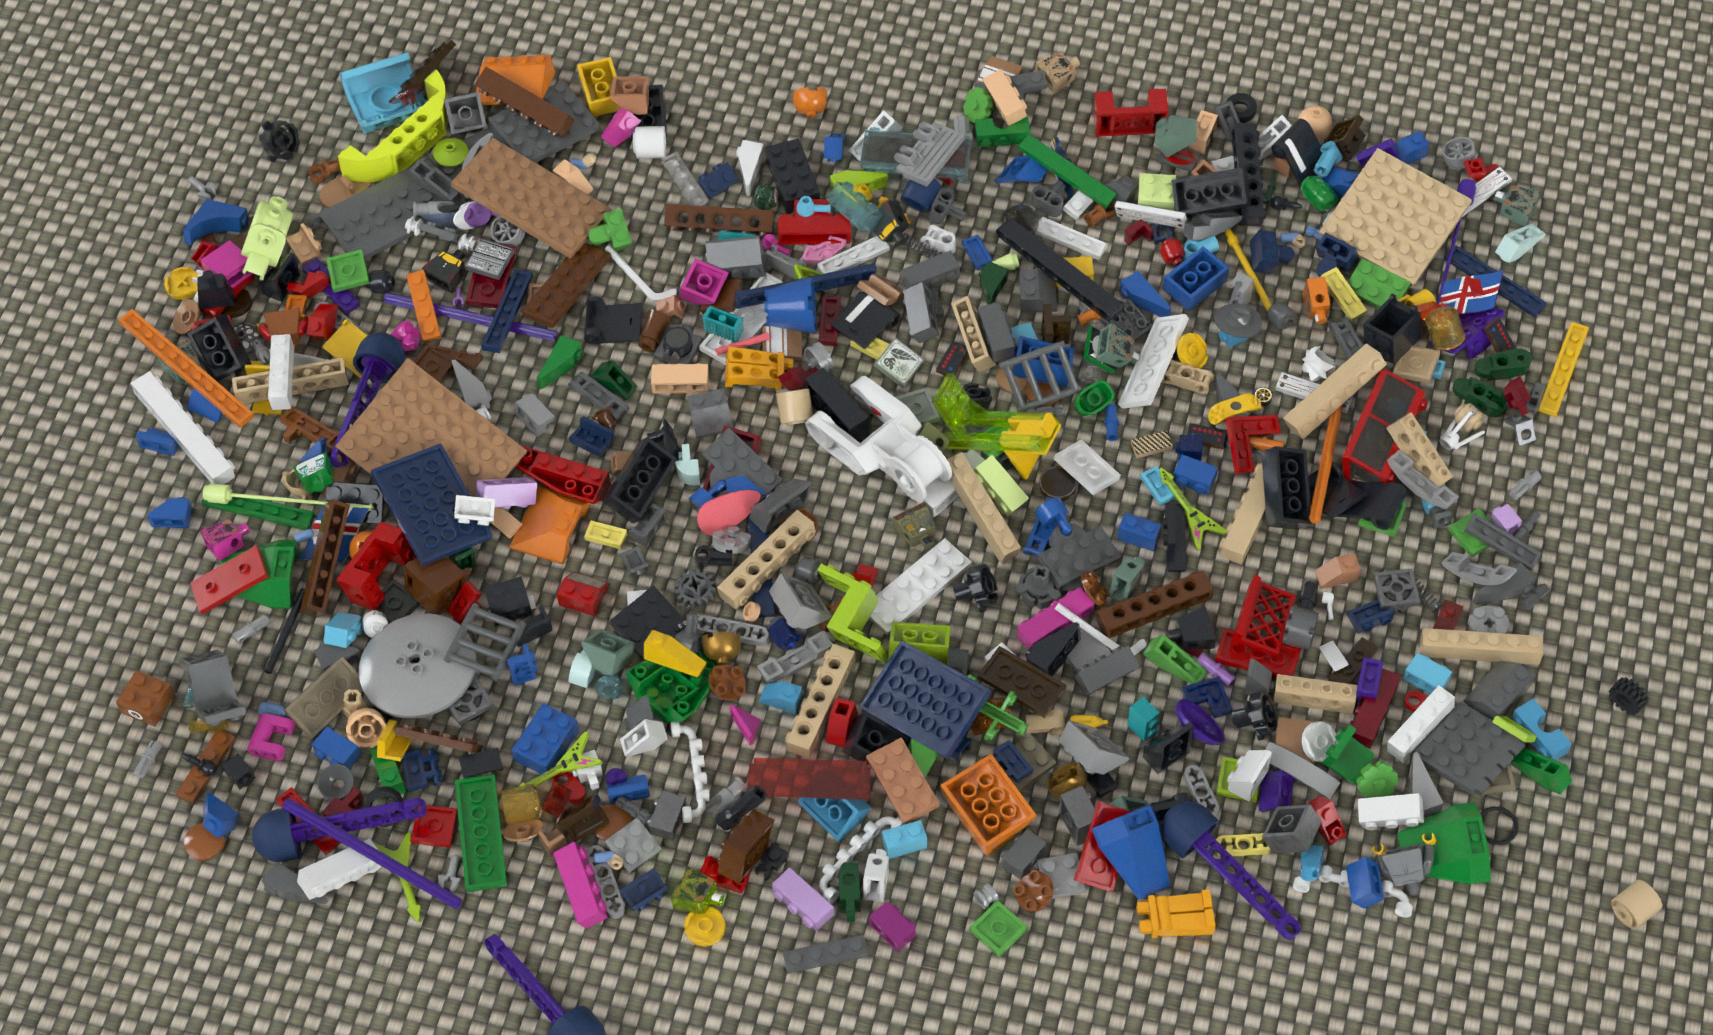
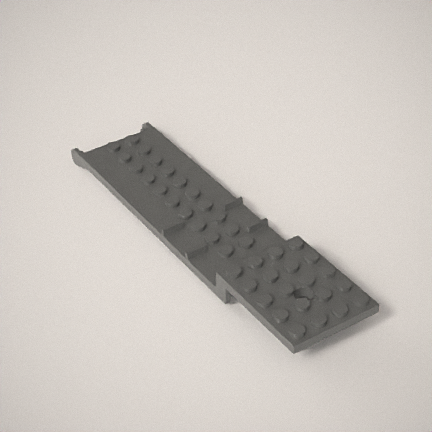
[307,80,601,260]

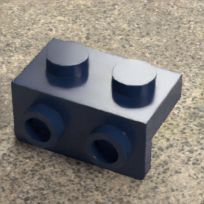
[696,162,740,199]
[569,416,614,458]
[1347,600,1395,634]
[619,868,669,912]

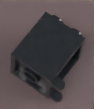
[1363,293,1422,365]

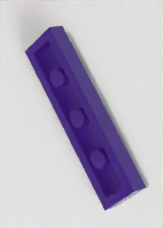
[302,257,361,315]

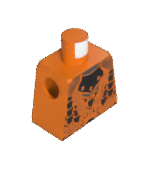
[1302,277,1330,324]

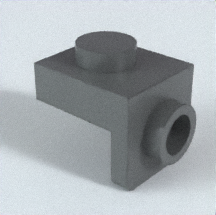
[620,546,649,576]

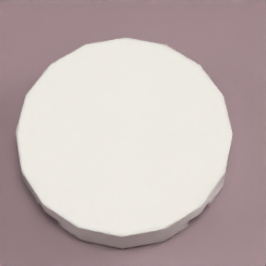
[1302,721,1336,762]

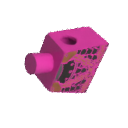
[200,520,250,562]

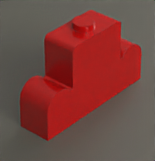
[777,199,851,245]

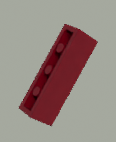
[1349,668,1401,749]

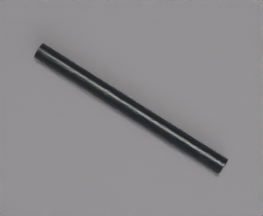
[264,588,305,674]

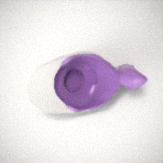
[453,201,499,230]

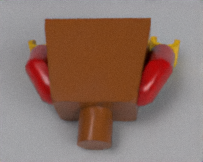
[256,308,309,344]

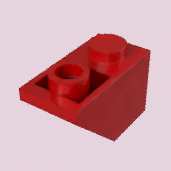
[826,698,858,747]
[1305,796,1347,845]

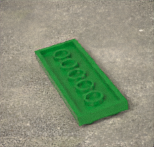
[455,774,507,893]

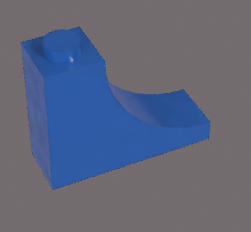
[183,199,249,245]

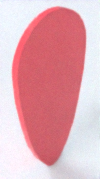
[697,490,761,536]

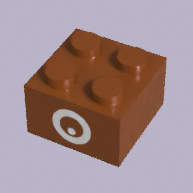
[116,670,175,727]

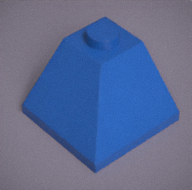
[994,155,1048,184]
[1322,165,1361,199]

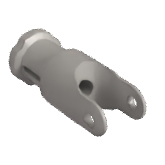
[413,201,454,218]
[705,777,749,818]

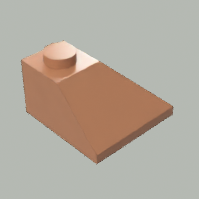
[610,76,649,115]

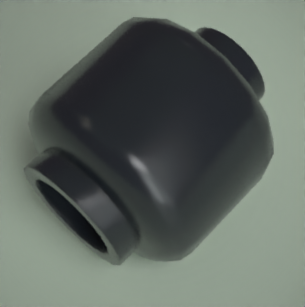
[367,270,395,294]

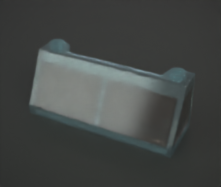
[860,127,973,184]

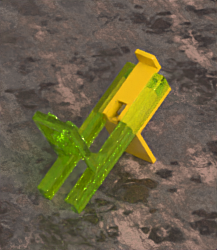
[932,373,1061,480]

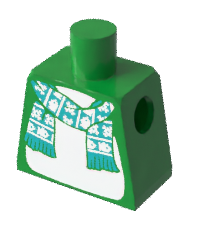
[293,452,334,493]

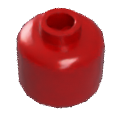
[1159,238,1185,266]

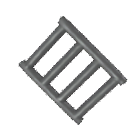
[999,341,1083,413]
[444,603,526,681]

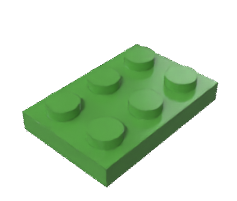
[1348,258,1411,308]

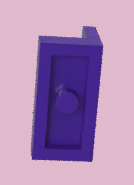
[1356,658,1383,703]
[1259,770,1293,813]

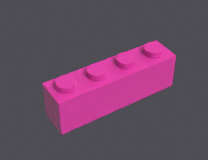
[1017,587,1094,649]
[553,842,608,929]

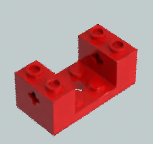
[1093,88,1169,137]
[336,521,416,611]

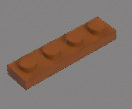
[176,729,236,805]

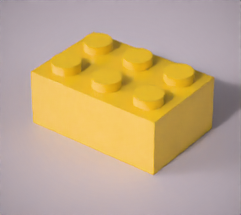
[577,57,623,117]

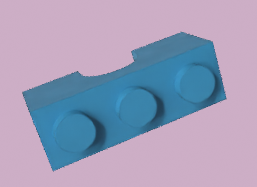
[1511,699,1572,760]

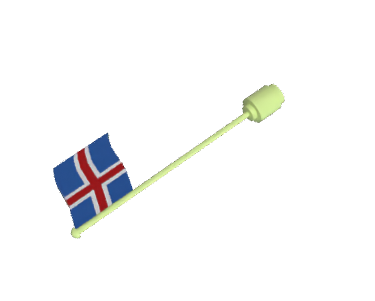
[203,484,374,563]

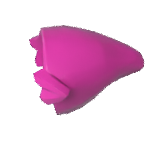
[391,321,422,351]

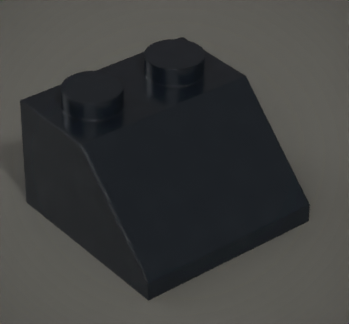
[260,253,301,302]
[484,576,532,626]

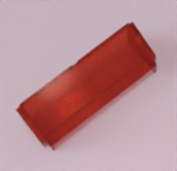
[747,758,871,800]

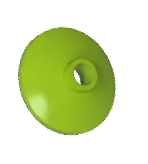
[433,138,469,167]

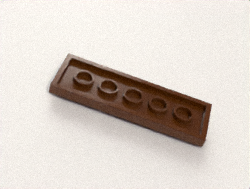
[522,243,611,328]

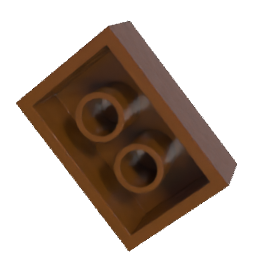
[717,809,775,883]

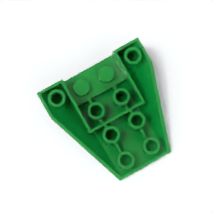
[220,539,301,609]
[626,651,718,723]
[1397,802,1491,885]

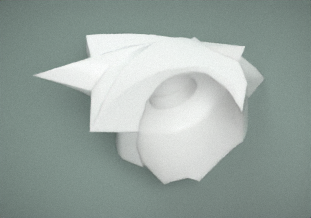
[1302,346,1338,382]

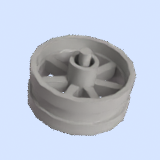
[1442,137,1477,169]
[490,216,525,246]
[804,342,834,373]

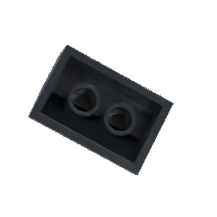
[188,315,252,381]

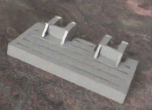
[894,122,965,187]

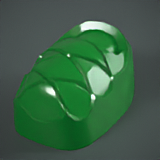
[1300,176,1338,213]
[1074,380,1115,416]

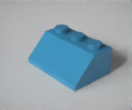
[797,768,871,842]

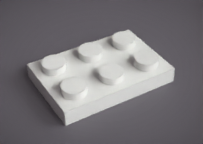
[1054,440,1121,495]

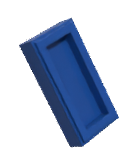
[961,235,993,271]

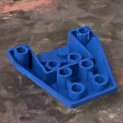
[1092,804,1170,900]

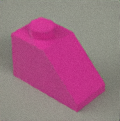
[600,108,641,148]

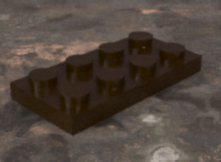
[397,40,457,98]
[977,646,1066,718]

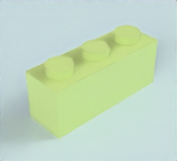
[974,455,1029,517]

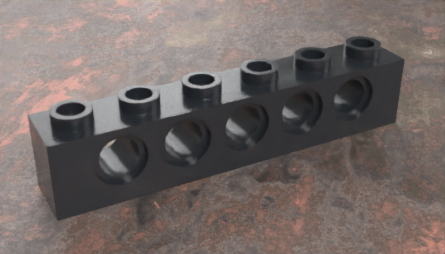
[1231,123,1266,226]

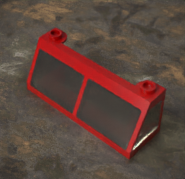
[1342,369,1428,483]

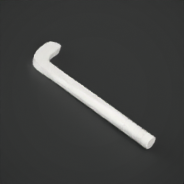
[605,245,677,302]
[1055,603,1147,656]

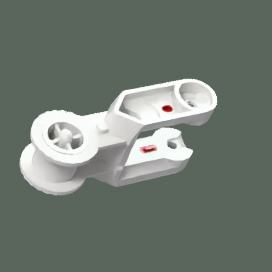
[805,376,953,502]

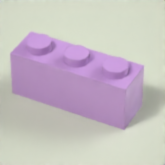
[476,477,537,509]
[772,867,834,931]

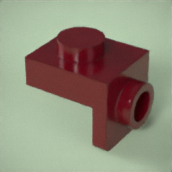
[1124,219,1153,245]

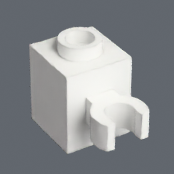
[572,750,603,791]

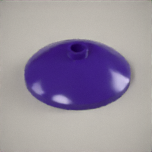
[1175,699,1225,745]

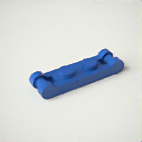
[1023,497,1066,558]

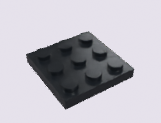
[609,585,686,661]

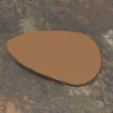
[319,175,373,208]

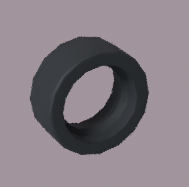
[364,786,403,827]

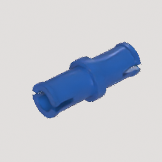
[1104,404,1119,441]

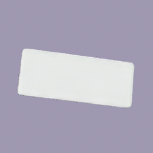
[1319,641,1349,671]

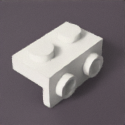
[454,495,495,526]

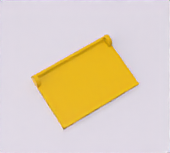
[322,319,367,379]

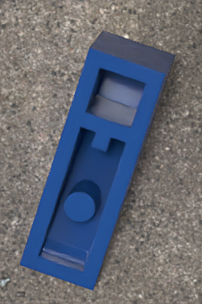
[1395,131,1429,164]
[1119,271,1171,317]

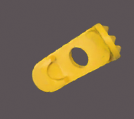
[1208,393,1262,425]

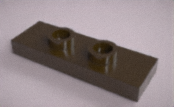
[1328,637,1378,684]

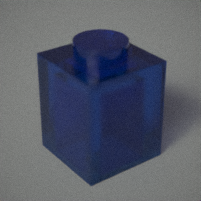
[1175,435,1203,461]
[767,617,802,651]

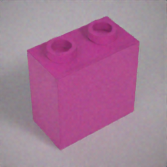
[201,240,254,288]

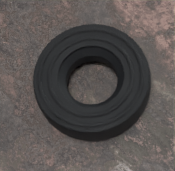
[1226,93,1257,123]

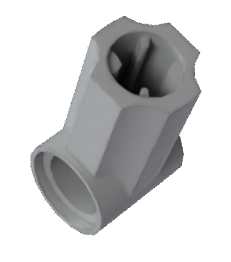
[953,115,973,149]

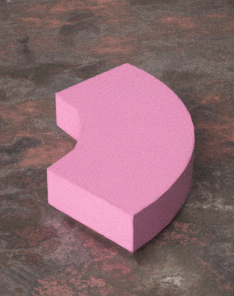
[802,236,847,264]

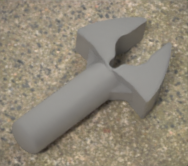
[188,176,217,200]
[438,855,461,893]

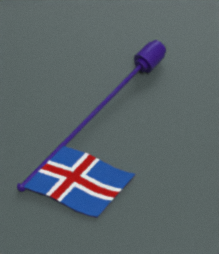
[1437,179,1503,316]

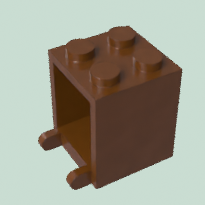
[405,557,471,615]

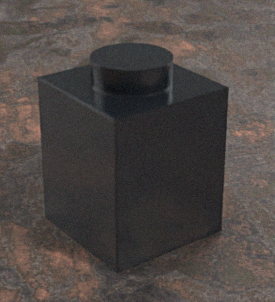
[222,753,256,790]

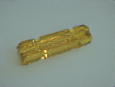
[188,719,228,733]

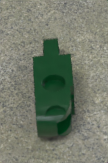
[1474,348,1532,381]
[1452,377,1507,418]
[838,861,861,922]

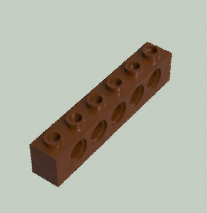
[664,204,775,236]
[1096,571,1214,639]

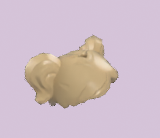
[282,469,313,506]

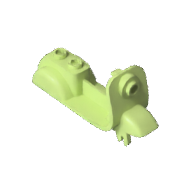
[241,196,293,280]

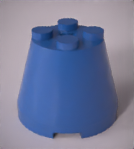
[764,277,817,333]

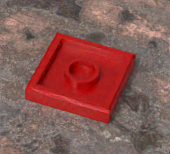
[410,805,458,848]

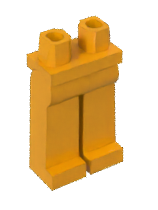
[725,346,793,391]
[1136,889,1216,938]

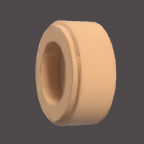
[743,601,760,622]

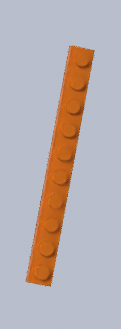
[118,309,254,428]

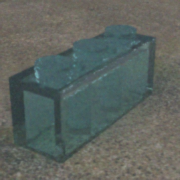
[826,182,882,232]

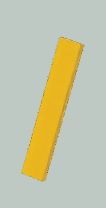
[1538,321,1589,417]

